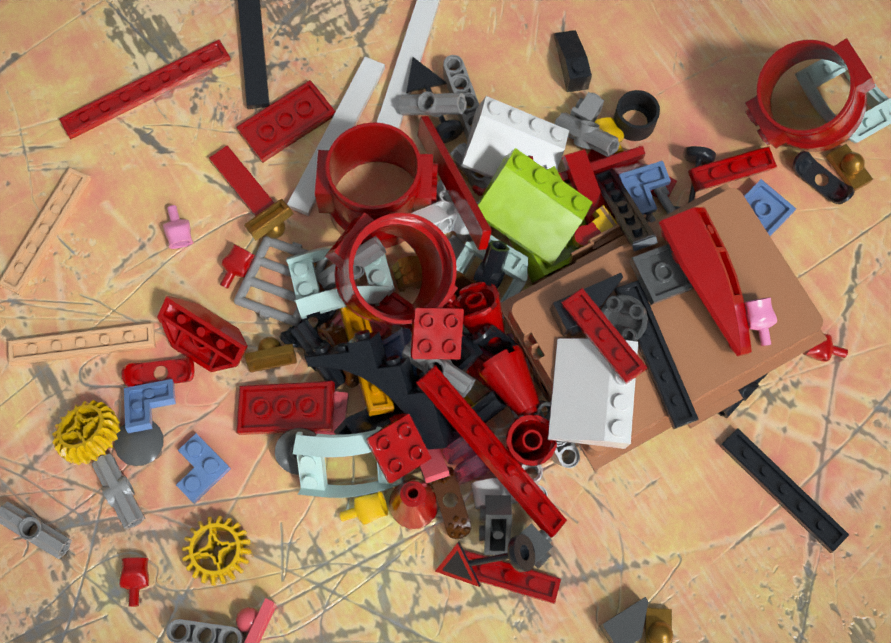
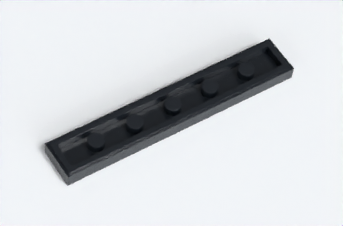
[238,0,270,109]
[594,168,658,252]
[615,280,699,430]
[720,428,849,553]

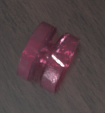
[442,426,493,484]

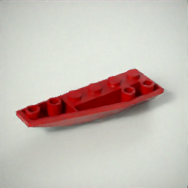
[658,207,752,357]

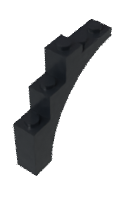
[306,330,453,450]
[334,333,483,435]

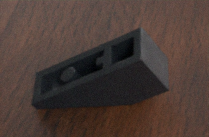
[554,30,592,92]
[550,273,623,336]

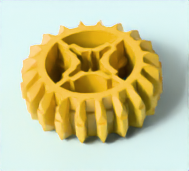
[52,400,121,465]
[182,515,252,586]

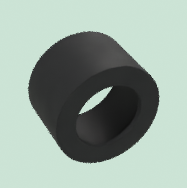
[614,90,660,141]

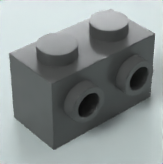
[479,495,512,555]
[520,523,553,569]

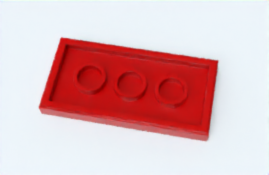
[236,80,336,163]
[236,381,335,435]

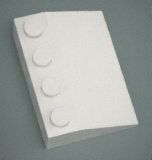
[461,96,569,178]
[548,339,638,449]

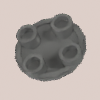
[601,295,648,341]
[115,421,164,466]

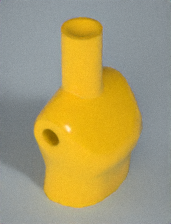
[595,117,624,154]
[339,491,388,525]

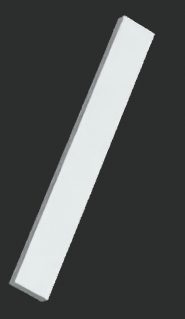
[377,0,441,129]
[287,57,385,216]

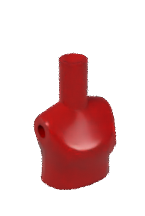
[220,244,255,289]
[803,334,848,362]
[119,558,149,607]

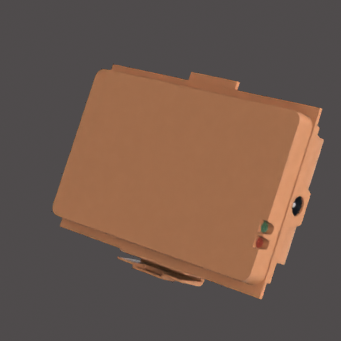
[501,183,827,471]

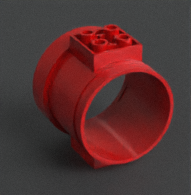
[745,38,876,152]
[315,122,438,248]
[324,212,458,326]

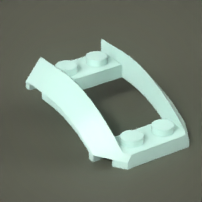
[795,43,891,143]
[455,235,528,346]
[286,245,395,319]
[293,427,405,498]

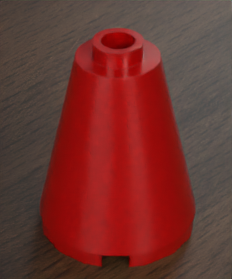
[451,282,505,344]
[477,345,540,417]
[506,415,557,466]
[389,479,439,529]

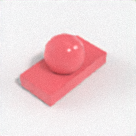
[236,598,277,643]

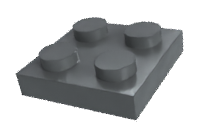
[629,244,694,305]

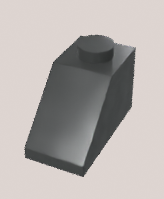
[599,597,648,643]

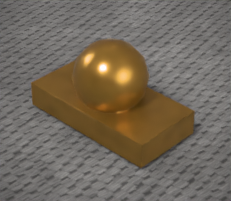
[826,144,873,191]
[244,199,294,241]
[245,337,297,373]
[645,608,673,643]

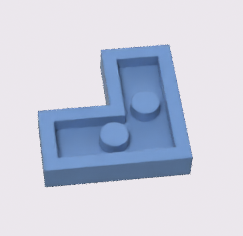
[618,161,671,215]
[124,379,176,433]
[176,433,231,504]

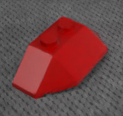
[157,296,248,372]

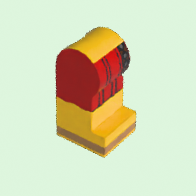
[572,205,618,249]

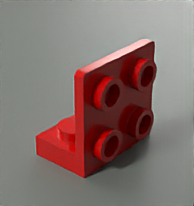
[411,304,464,359]
[366,414,432,483]

